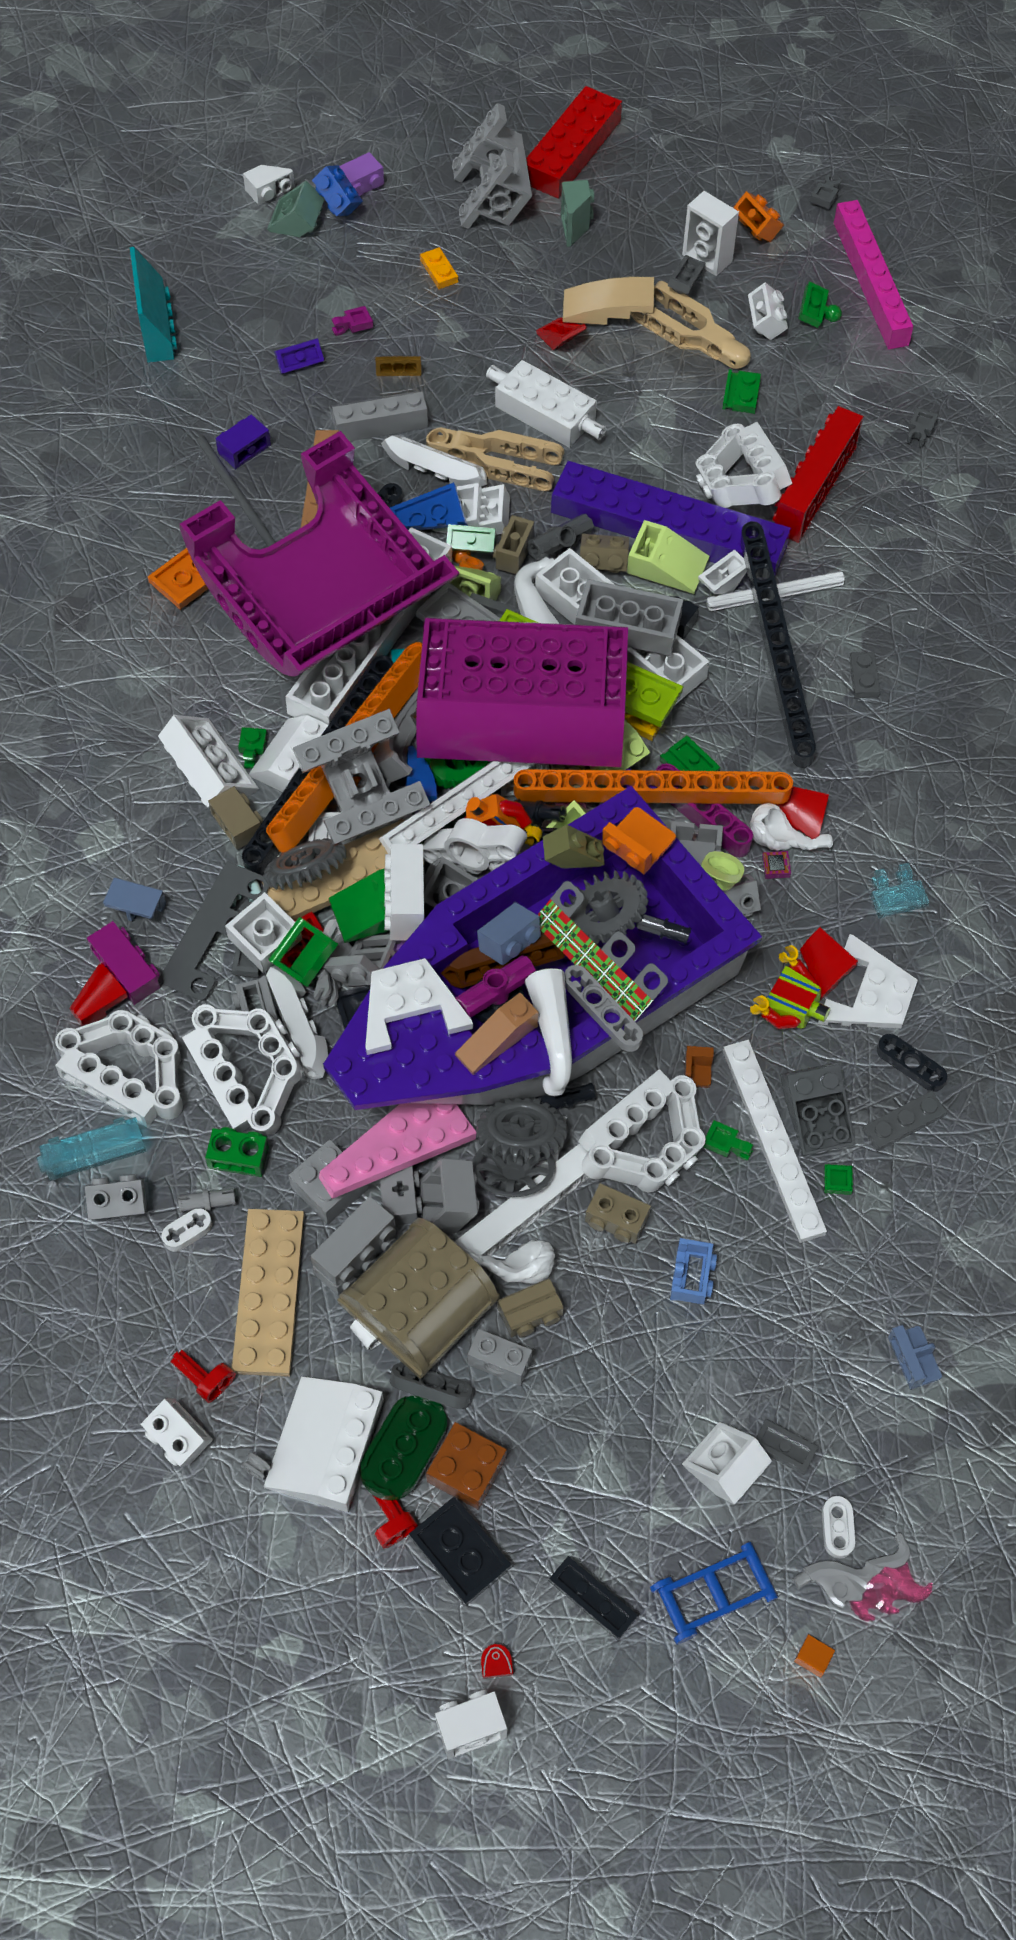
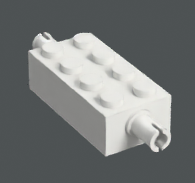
[486,360,606,448]

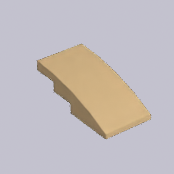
[563,277,654,325]

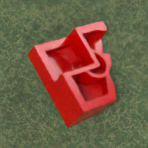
[69,963,128,1026]

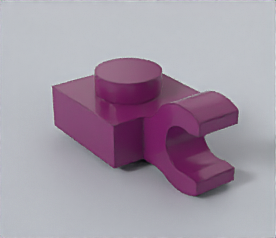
[332,306,373,336]

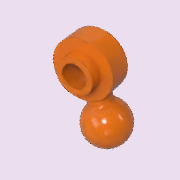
[452,550,484,570]

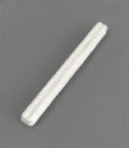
[706,571,845,611]

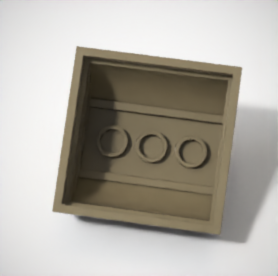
[337,1218,500,1379]

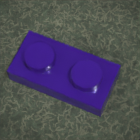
[274,338,324,374]

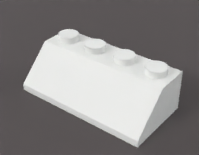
[158,715,259,808]

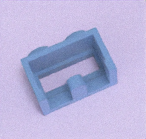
[670,1238,717,1305]

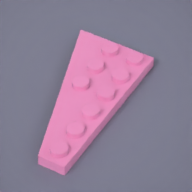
[319,1103,476,1199]

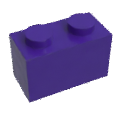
[215,414,271,470]

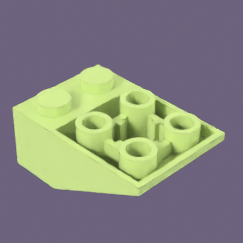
[627,520,710,594]

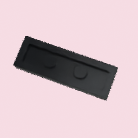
[549,1556,638,1641]

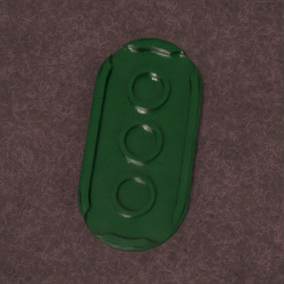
[361,1395,447,1500]

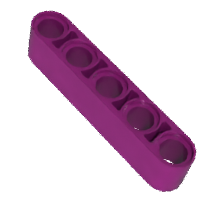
[656,763,753,858]

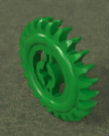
[424,758,492,788]

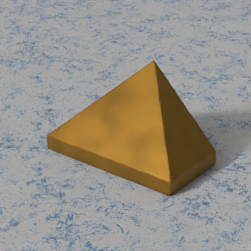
[375,356,421,376]

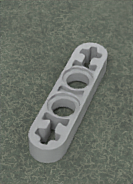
[564,965,643,1052]

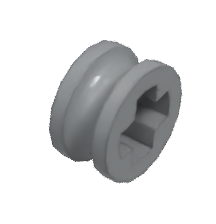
[241,1453,271,1480]

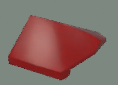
[536,317,587,350]

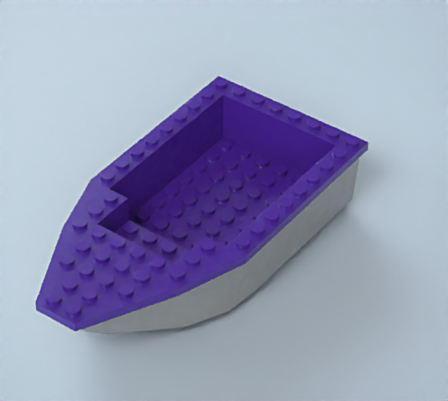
[323,786,762,1110]

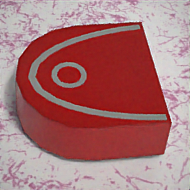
[481,1644,513,1679]

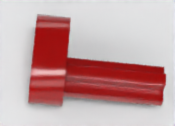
[170,1350,236,1403]
[373,1495,418,1549]

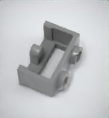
[232,975,278,1041]

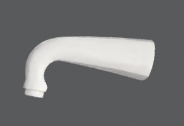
[514,556,559,624]
[525,969,572,1096]

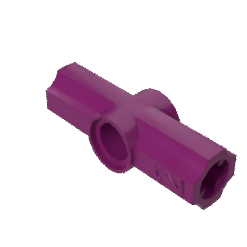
[455,956,536,1018]

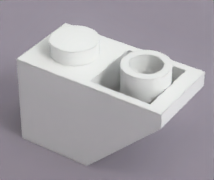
[243,165,295,205]

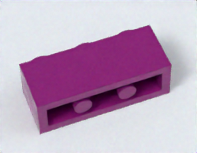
[87,921,160,1005]

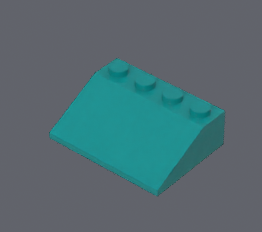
[130,247,177,363]

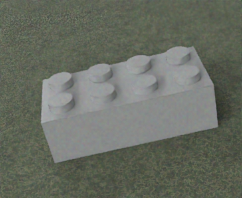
[575,579,684,656]

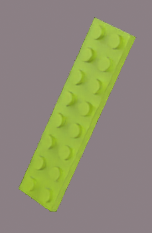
[499,609,683,728]

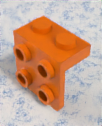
[602,807,676,874]

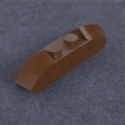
[441,930,565,988]

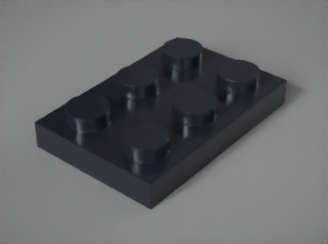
[409,1496,512,1607]

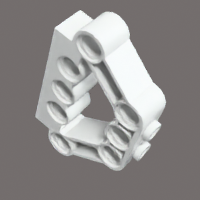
[696,422,792,508]
[182,1004,303,1135]
[55,1010,183,1128]
[578,1069,705,1193]

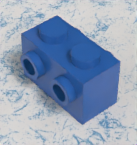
[312,165,363,216]

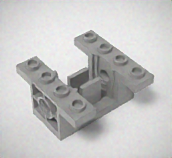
[452,103,532,229]
[293,709,430,845]

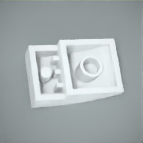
[433,483,510,535]

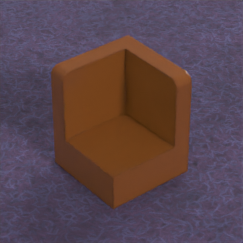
[684,1046,714,1088]

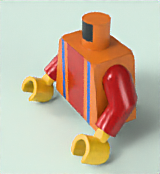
[464,794,542,846]

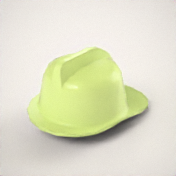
[701,851,744,891]

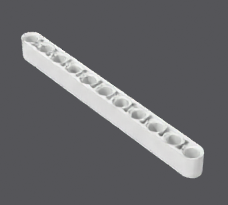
[350,1144,603,1350]

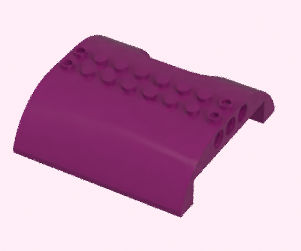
[180,431,460,676]

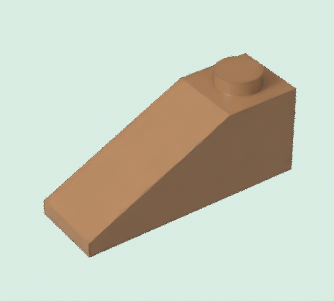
[455,993,538,1075]

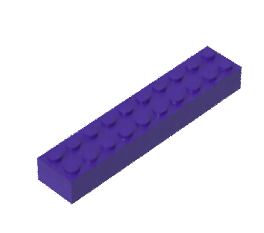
[551,461,791,579]

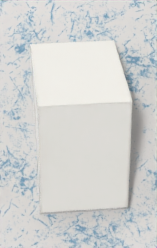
[698,550,747,594]

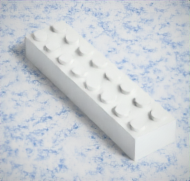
[535,548,710,706]

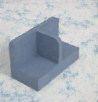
[103,878,166,921]
[888,1325,942,1390]

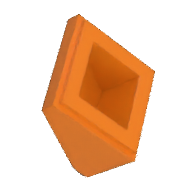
[794,1634,835,1678]

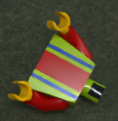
[750,945,830,1029]

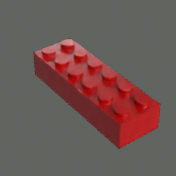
[526,86,622,199]
[772,406,864,543]

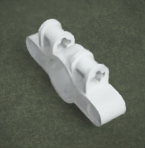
[423,818,527,874]

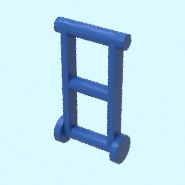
[650,1542,778,1645]

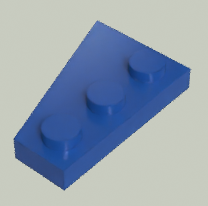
[390,482,468,530]

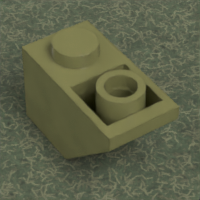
[543,825,604,868]

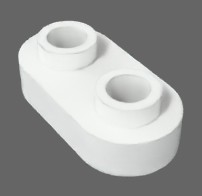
[822,1496,855,1559]

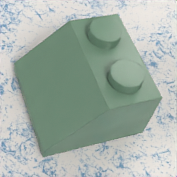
[561,180,594,247]
[267,181,324,237]

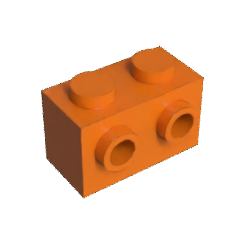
[733,191,784,242]

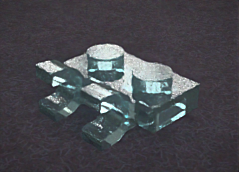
[870,863,929,918]

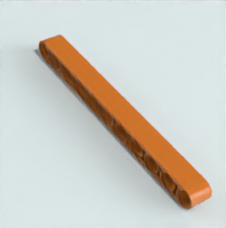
[266,642,422,853]
[513,769,793,804]

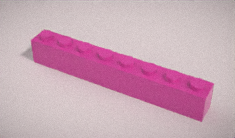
[834,200,914,350]

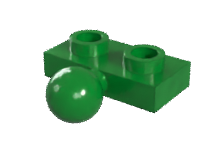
[798,281,842,328]

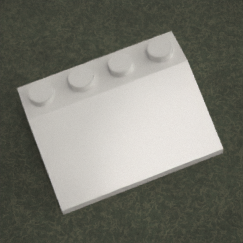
[264,1376,384,1513]

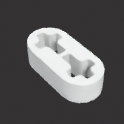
[161,1208,212,1252]

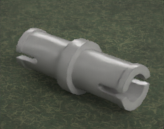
[177,1187,235,1213]

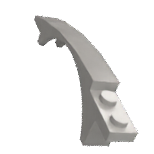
[357,662,471,788]

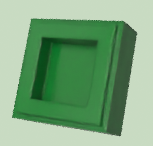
[824,1164,853,1195]

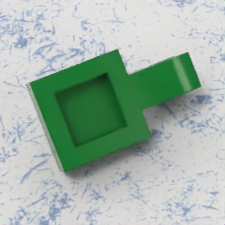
[238,727,267,769]
[703,1120,753,1161]

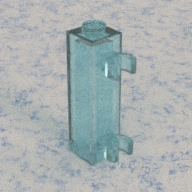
[37,1117,146,1181]

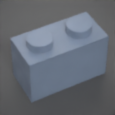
[477,902,541,965]

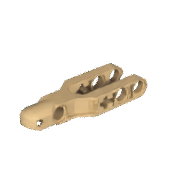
[630,281,751,369]
[426,427,564,491]

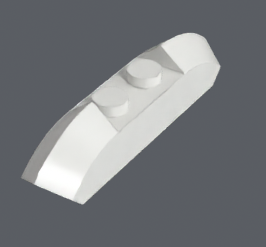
[381,435,487,487]
[266,965,328,1079]

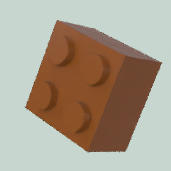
[426,1422,507,1510]

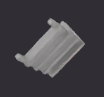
[323,934,401,987]

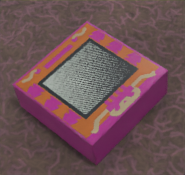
[762,851,791,879]

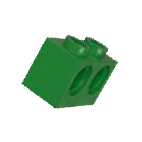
[205,1127,269,1177]

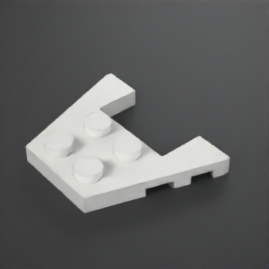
[818,934,918,1028]
[366,958,473,1055]

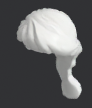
[750,803,833,852]
[464,1240,555,1284]

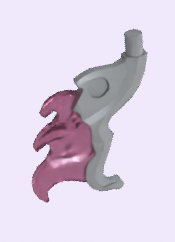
[792,1533,932,1622]

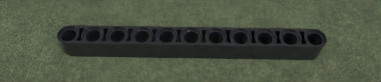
[741,521,816,768]
[242,655,393,876]

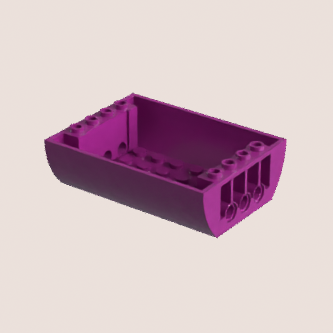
[416,618,628,767]

